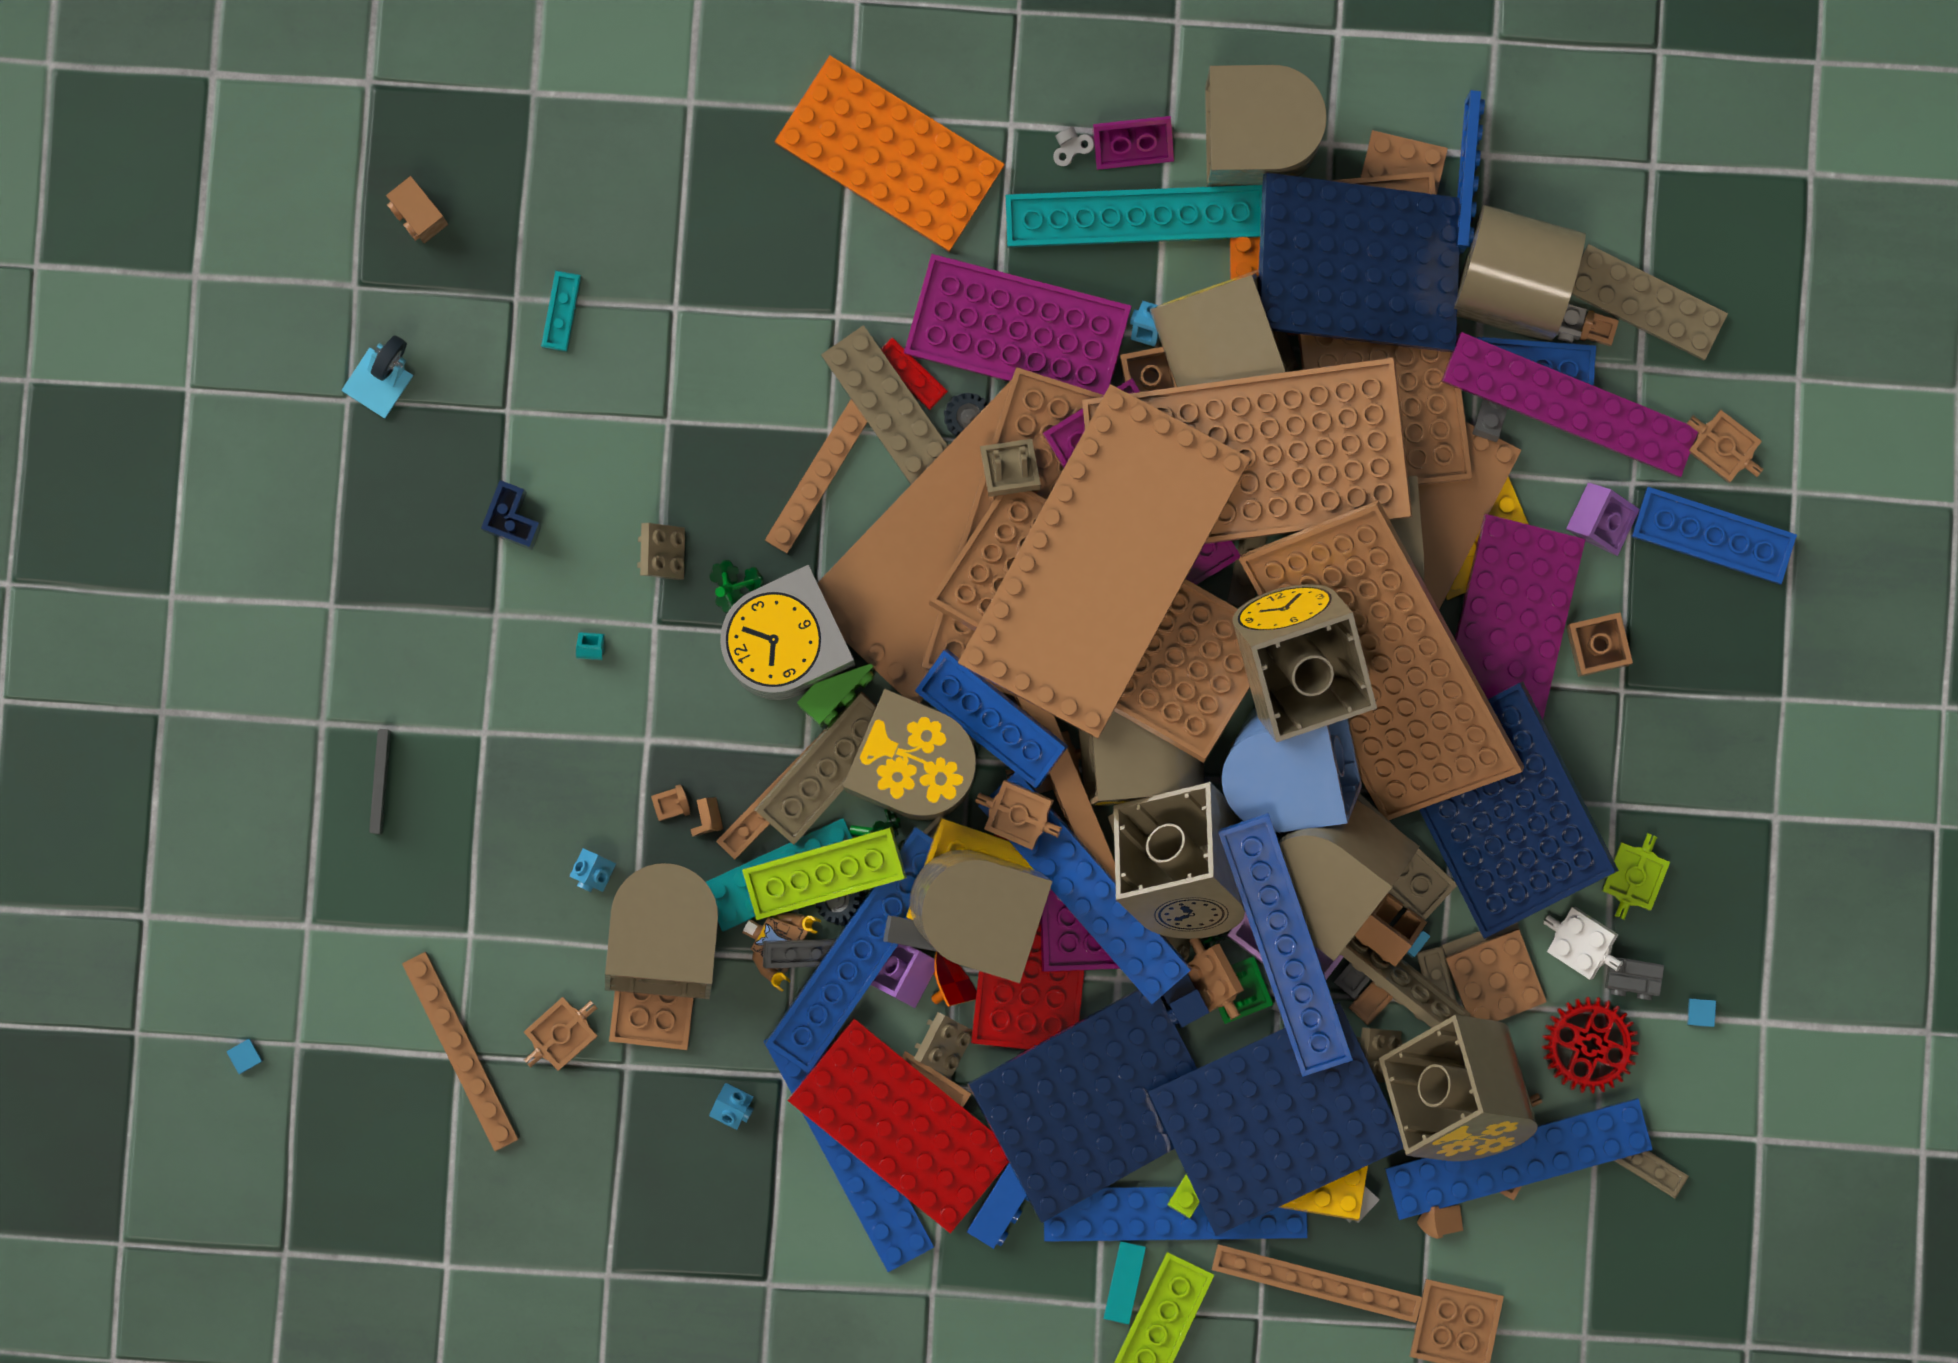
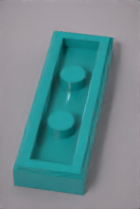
[541,271,581,352]
[1103,1241,1146,1324]

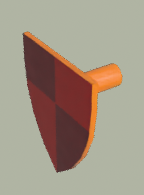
[931,951,977,1007]

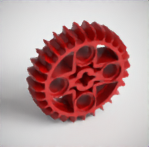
[1541,997,1639,1094]

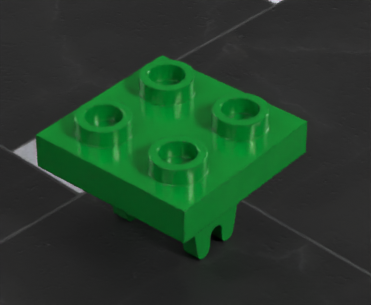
[1218,956,1273,1024]

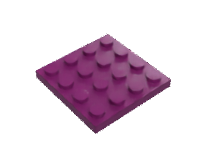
[1040,888,1120,971]

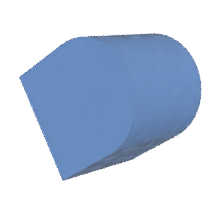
[1222,708,1362,832]

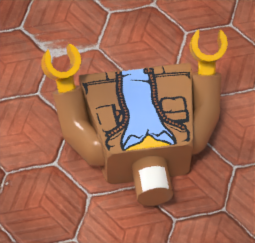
[742,912,821,992]

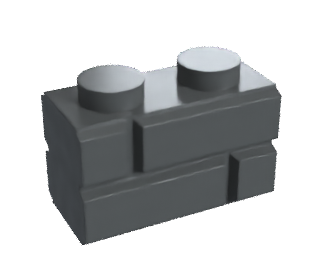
[1605,957,1664,1001]

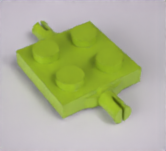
[1601,833,1670,920]

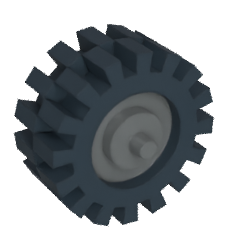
[944,393,988,437]
[815,891,865,926]

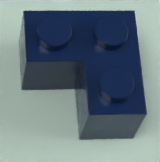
[481,480,541,550]
[1160,974,1210,1028]

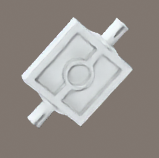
[1543,907,1623,980]

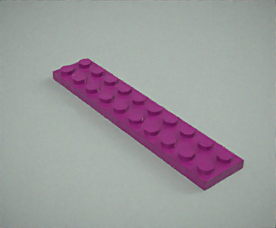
[1441,332,1698,478]

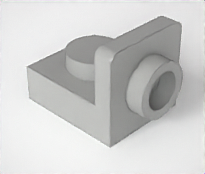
[1556,304,1587,343]

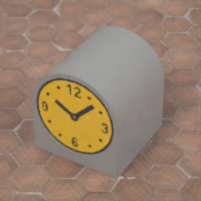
[720,565,856,700]

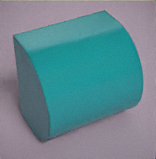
[576,632,605,660]

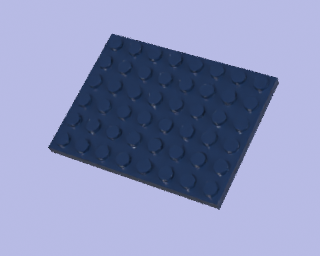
[1258,173,1461,353]
[1419,682,1619,939]
[967,989,1197,1223]
[1148,1002,1404,1236]

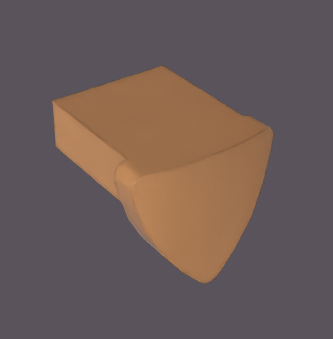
[1580,310,1619,347]
[651,784,690,822]
[691,797,723,837]
[1417,1204,1463,1239]

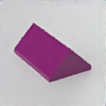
[1092,116,1174,170]

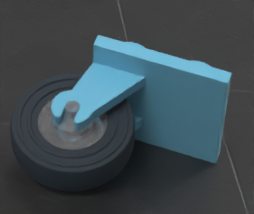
[341,335,413,419]

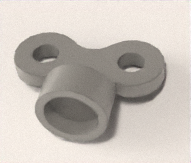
[1053,127,1095,166]

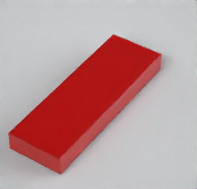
[881,338,948,410]

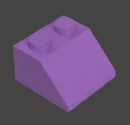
[1566,482,1640,556]
[871,944,935,1008]

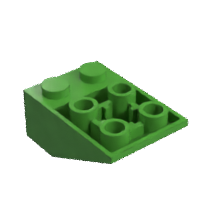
[797,664,874,727]

